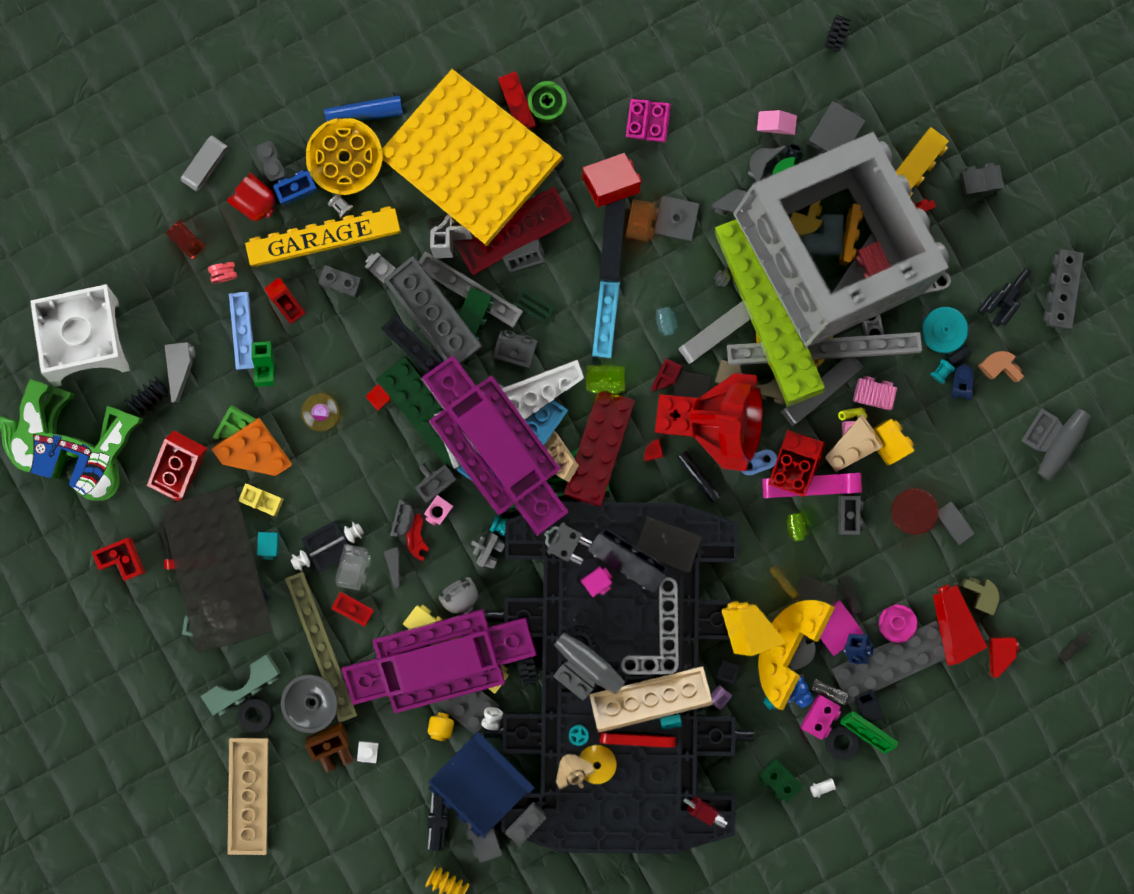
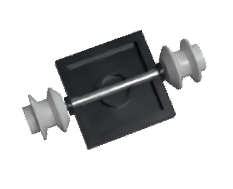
[291,520,364,573]

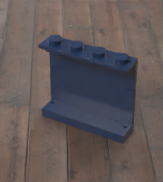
[428,731,534,839]

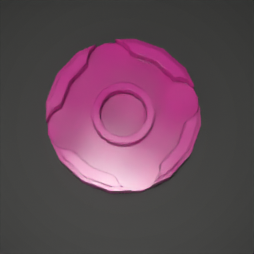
[879,604,917,643]

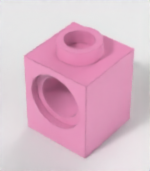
[424,495,454,526]

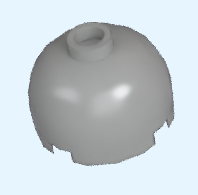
[438,577,478,614]

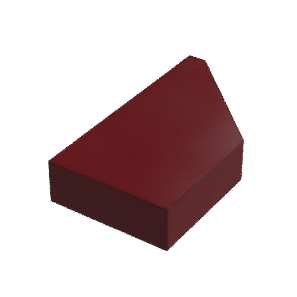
[650,358,683,392]

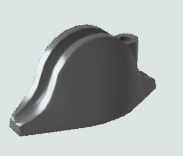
[748,146,788,183]

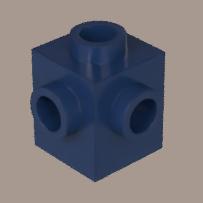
[844,634,874,664]

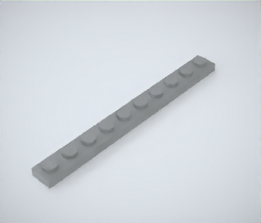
[727,332,922,366]

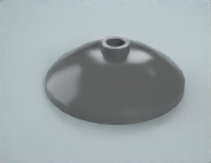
[281,675,338,733]

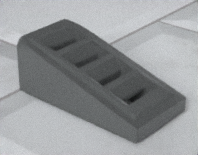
[503,239,545,272]
[383,547,401,588]

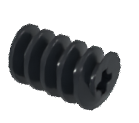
[125,376,169,416]

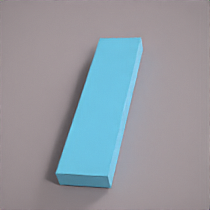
[592,281,620,358]

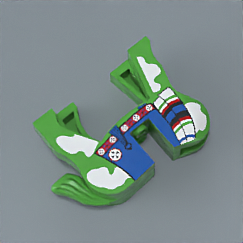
[0,379,143,501]

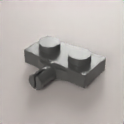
[415,463,457,503]

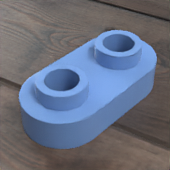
[741,449,777,475]

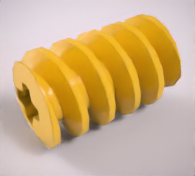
[425,866,469,894]

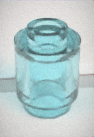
[655,307,678,336]

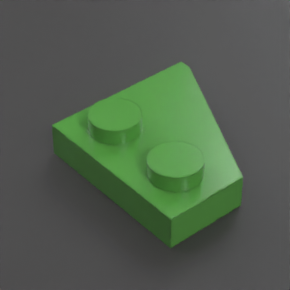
[213,405,265,439]

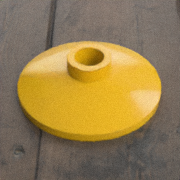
[579,745,616,784]

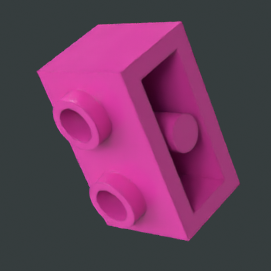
[581,566,612,597]
[800,694,841,740]

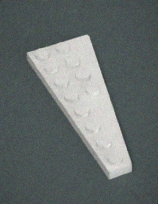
[434,360,584,468]

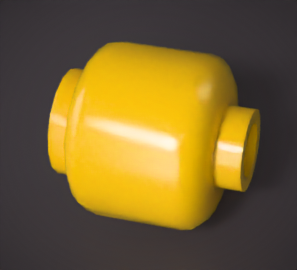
[427,712,454,742]

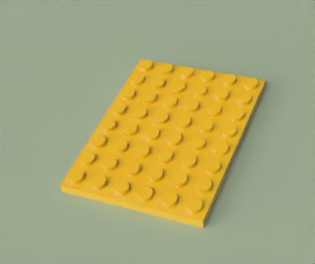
[382,69,563,246]

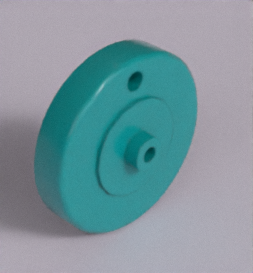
[921,307,968,353]

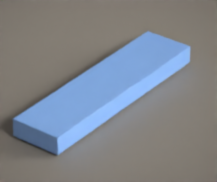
[229,292,254,370]

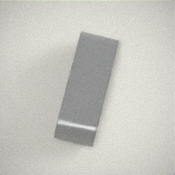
[181,135,228,192]

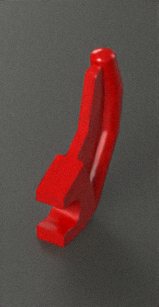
[406,513,429,561]

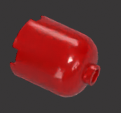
[227,172,276,221]

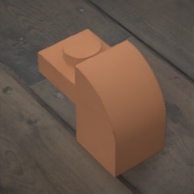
[978,351,1024,382]

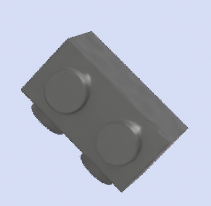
[838,496,863,535]

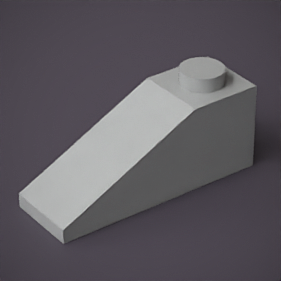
[165,342,195,403]

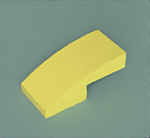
[238,483,284,517]

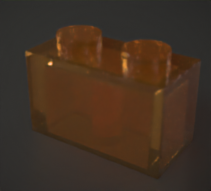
[625,199,658,243]

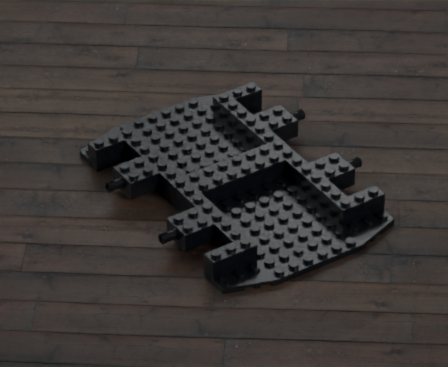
[484,502,754,854]

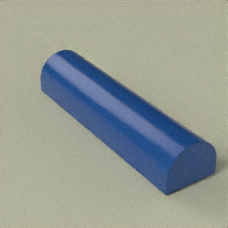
[324,95,403,122]

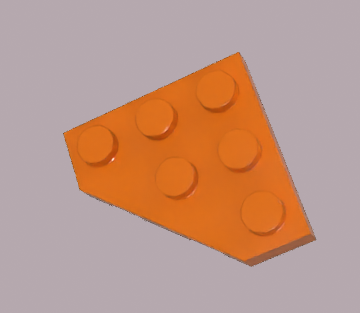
[212,418,292,476]

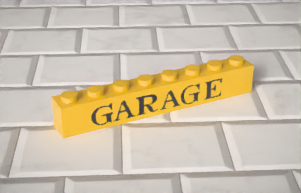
[245,207,401,267]

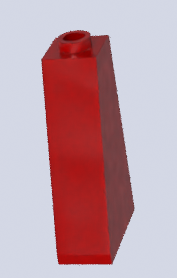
[933,584,987,666]

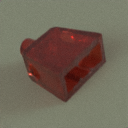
[166,220,206,259]

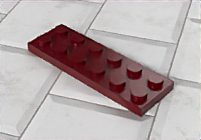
[454,187,573,276]
[564,389,635,507]

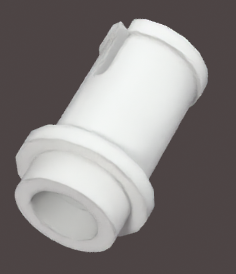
[810,778,836,798]

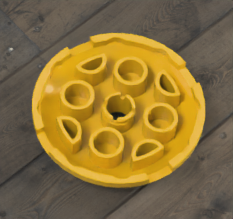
[306,118,383,195]

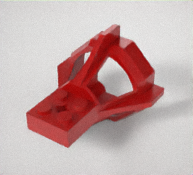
[655,373,764,471]

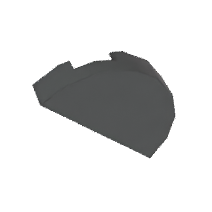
[390,499,414,537]

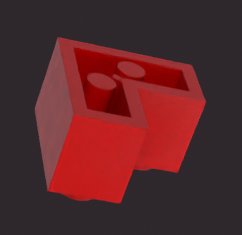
[91,537,146,581]

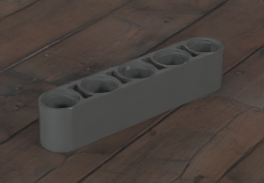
[781,357,864,427]

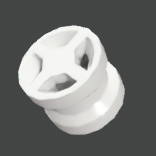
[481,707,503,730]

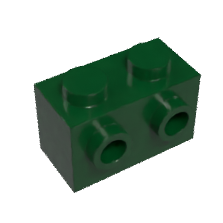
[758,757,803,803]

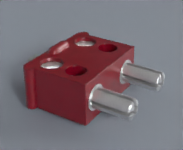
[684,796,727,828]

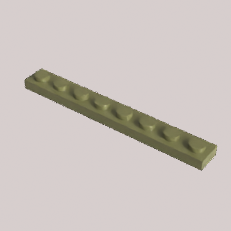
[285,572,358,723]

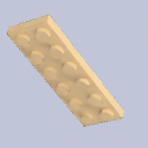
[589,667,713,733]
[228,738,269,855]

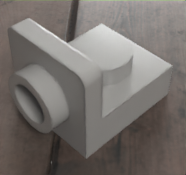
[365,252,396,283]

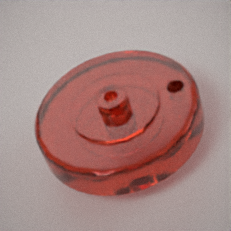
[891,489,938,535]

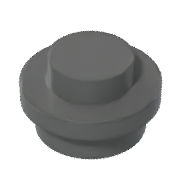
[714,268,731,287]

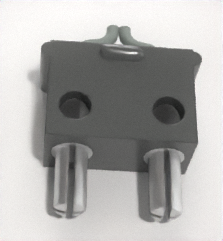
[544,522,592,565]

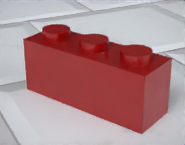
[498,71,537,131]

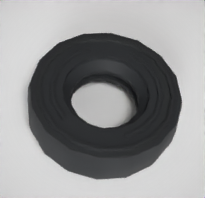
[238,698,273,733]
[825,725,860,760]

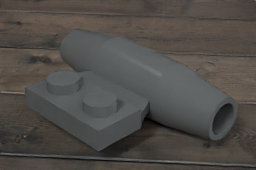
[1021,408,1092,481]
[553,633,625,700]

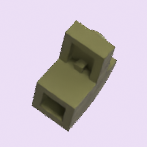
[960,577,999,615]

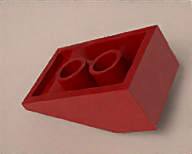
[147,431,208,503]

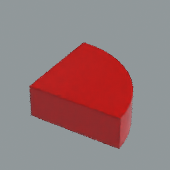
[644,439,663,461]

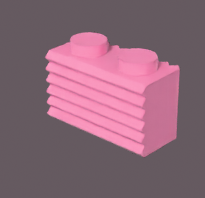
[853,376,897,411]

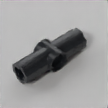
[428,793,449,851]

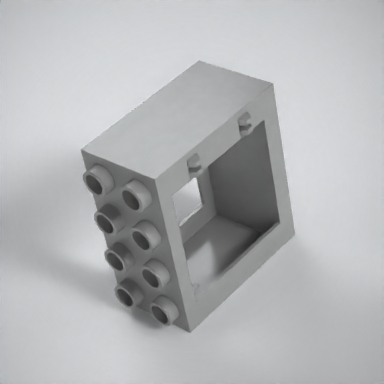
[733,132,949,348]

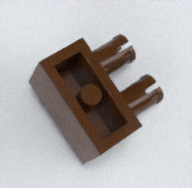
[305,722,354,773]

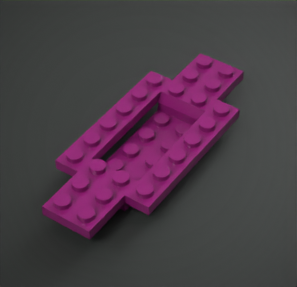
[421,355,568,535]
[341,609,537,714]

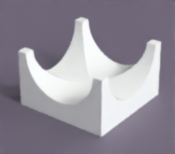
[30,284,130,387]

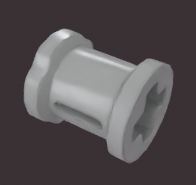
[328,194,353,218]

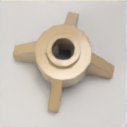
[556,754,595,789]

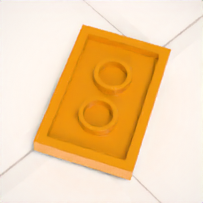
[838,204,863,266]

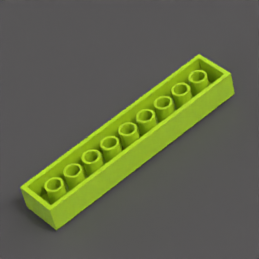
[715,220,825,407]

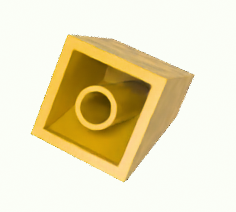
[721,601,785,656]

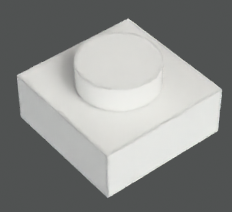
[357,741,379,763]

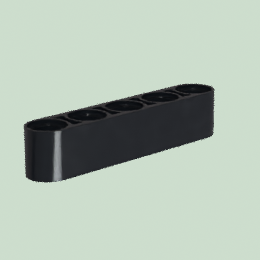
[599,198,626,283]

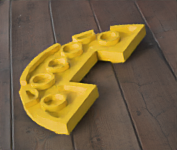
[758,600,835,710]

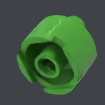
[528,81,566,123]

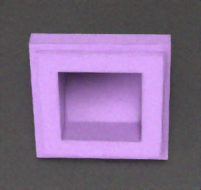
[711,685,732,710]

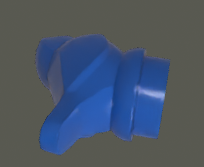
[787,674,813,708]

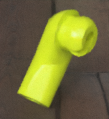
[838,407,868,420]

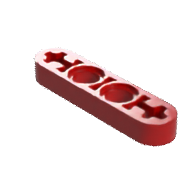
[600,732,676,747]

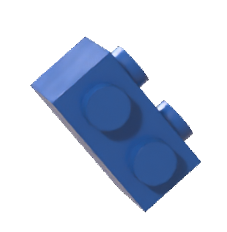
[273,170,318,206]

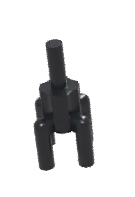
[978,269,1030,327]

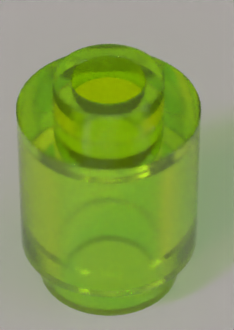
[786,513,808,541]

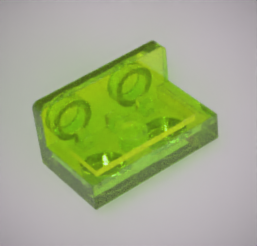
[586,365,625,393]

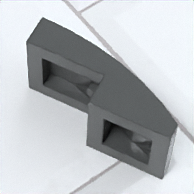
[936,502,975,546]

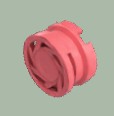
[208,262,237,283]

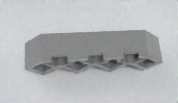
[430,215,473,258]

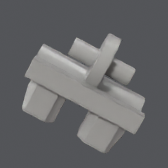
[471,532,505,568]

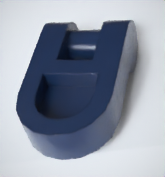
[951,365,974,400]

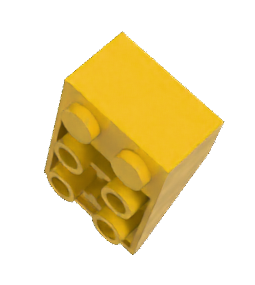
[873,419,915,465]

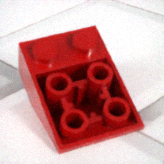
[768,430,826,497]

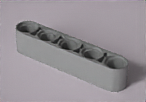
[678,301,750,364]

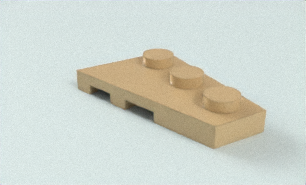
[825,414,884,472]
[544,430,579,482]

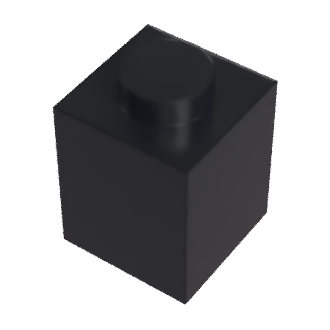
[854,689,884,723]

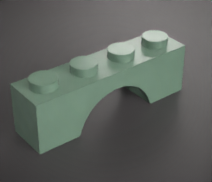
[201,653,281,716]

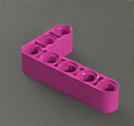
[762,473,862,498]

